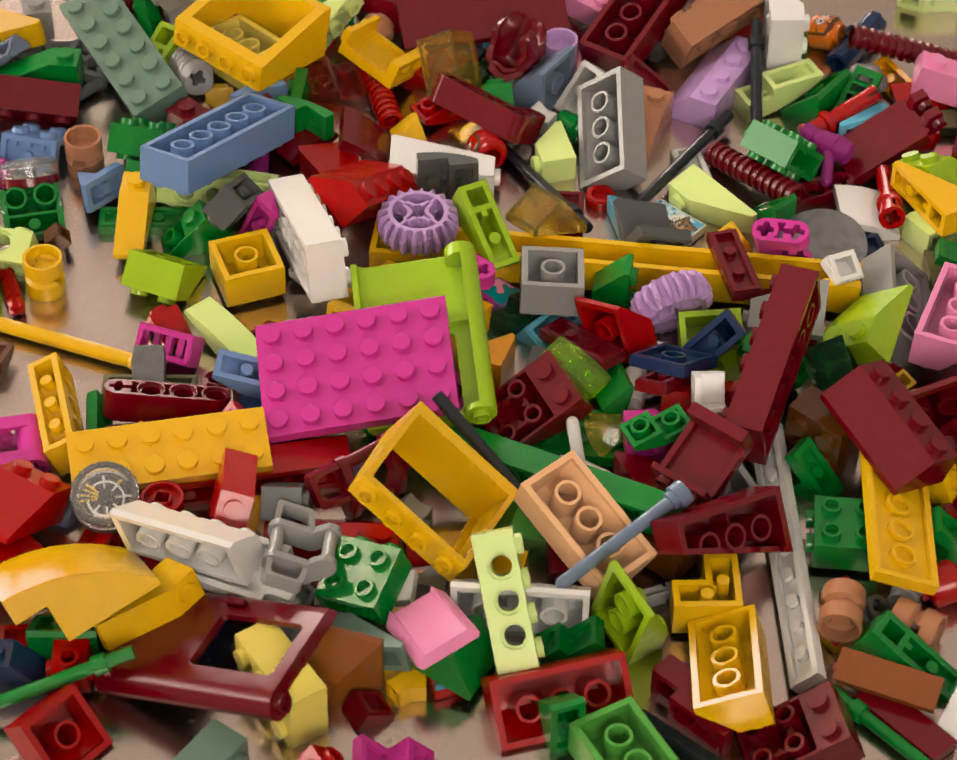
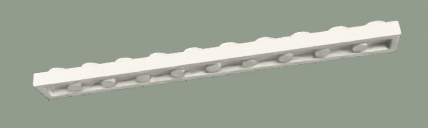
[754,423,827,694]

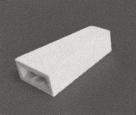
[389,135,501,197]

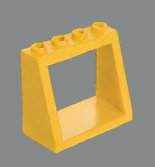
[173,0,331,92]
[347,401,518,581]

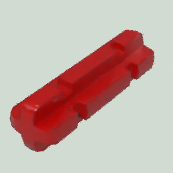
[0,267,26,317]

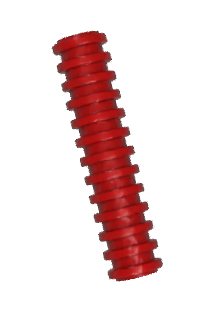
[356,65,403,132]

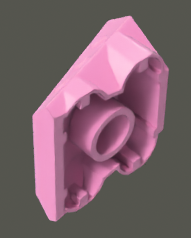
[386,586,480,670]

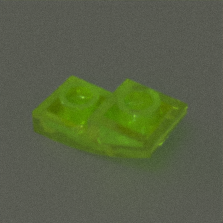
[540,336,611,400]

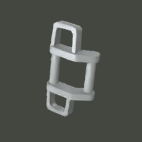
[261,499,342,594]

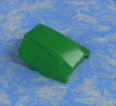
[0,182,66,242]

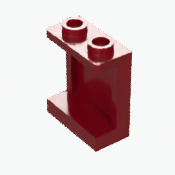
[650,401,755,506]

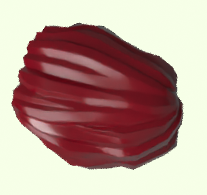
[485,11,547,82]

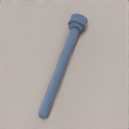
[555,480,694,588]

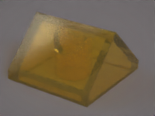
[417,29,483,96]
[505,183,587,237]

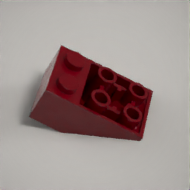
[483,350,594,446]
[736,680,866,760]

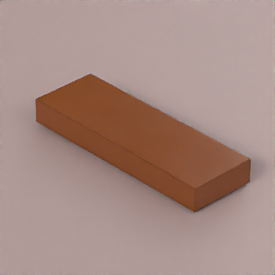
[832,646,945,714]

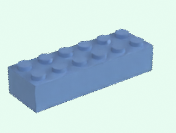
[140,92,295,195]

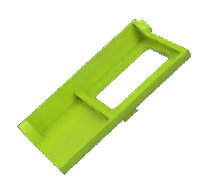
[350,240,498,436]

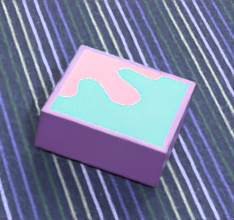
[481,277,520,314]

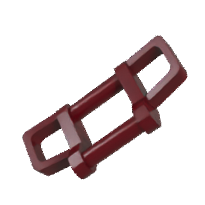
[304,431,411,520]

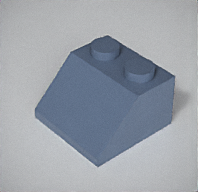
[512,45,574,111]

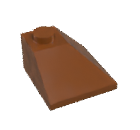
[308,625,385,706]

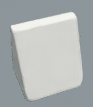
[820,249,864,286]

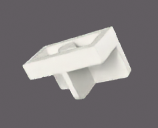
[690,371,727,420]

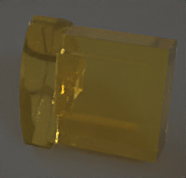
[584,412,623,456]

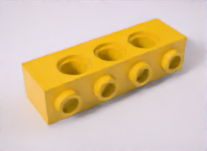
[27,352,84,476]

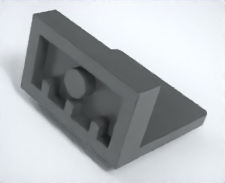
[613,198,693,247]

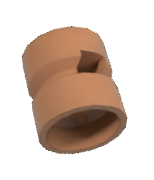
[63,124,105,179]
[817,578,866,644]
[891,596,948,651]

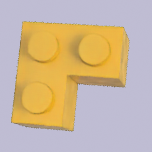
[669,553,744,633]

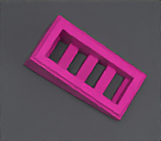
[135,322,205,368]

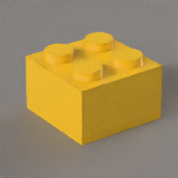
[208,228,286,308]

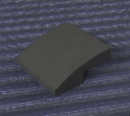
[416,152,479,199]

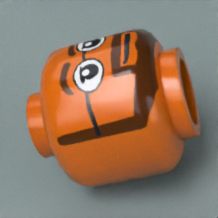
[805,14,846,51]

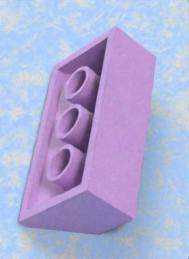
[672,36,763,129]

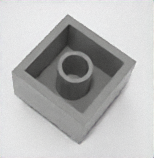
[520,246,585,317]

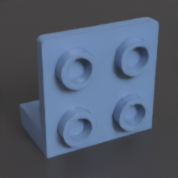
[0,122,68,172]

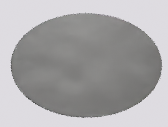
[780,209,868,263]

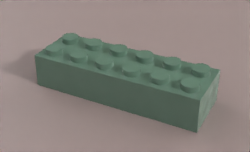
[58,0,188,124]

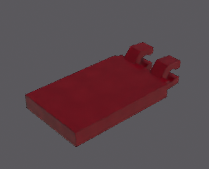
[838,88,947,186]

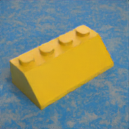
[688,604,775,732]

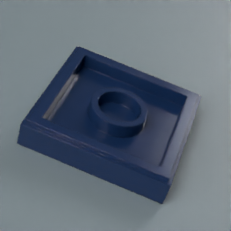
[629,343,718,379]

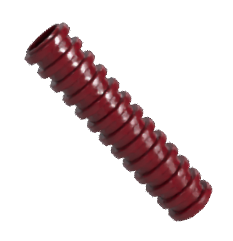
[847,24,957,65]
[705,141,806,207]

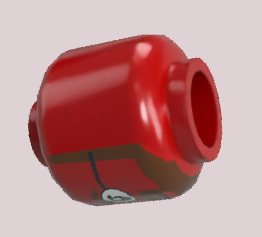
[466,129,507,169]

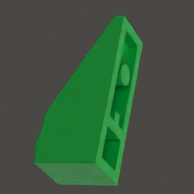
[0,47,85,91]
[851,610,957,704]

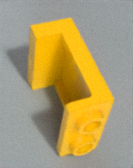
[338,15,429,89]

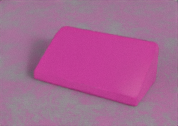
[238,190,280,234]

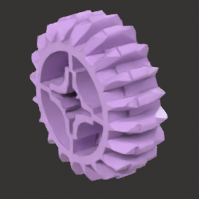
[377,188,459,257]
[630,269,714,335]

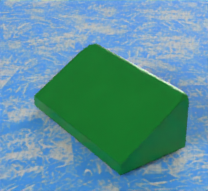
[590,362,634,416]

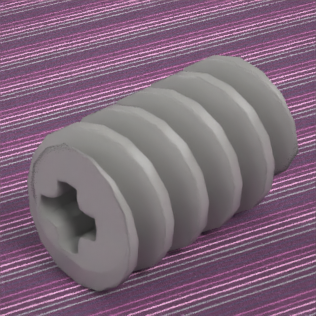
[169,47,214,96]

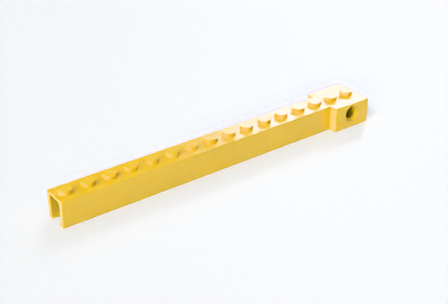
[369,211,862,313]

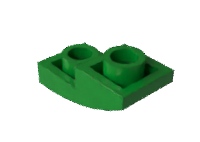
[619,403,690,451]

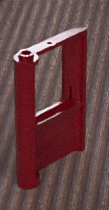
[94,592,338,722]

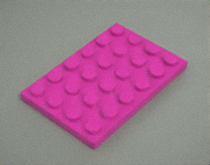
[255,295,461,444]

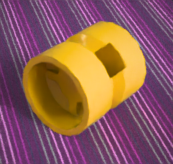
[22,244,66,302]

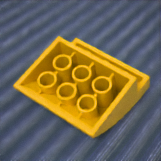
[0,543,161,642]

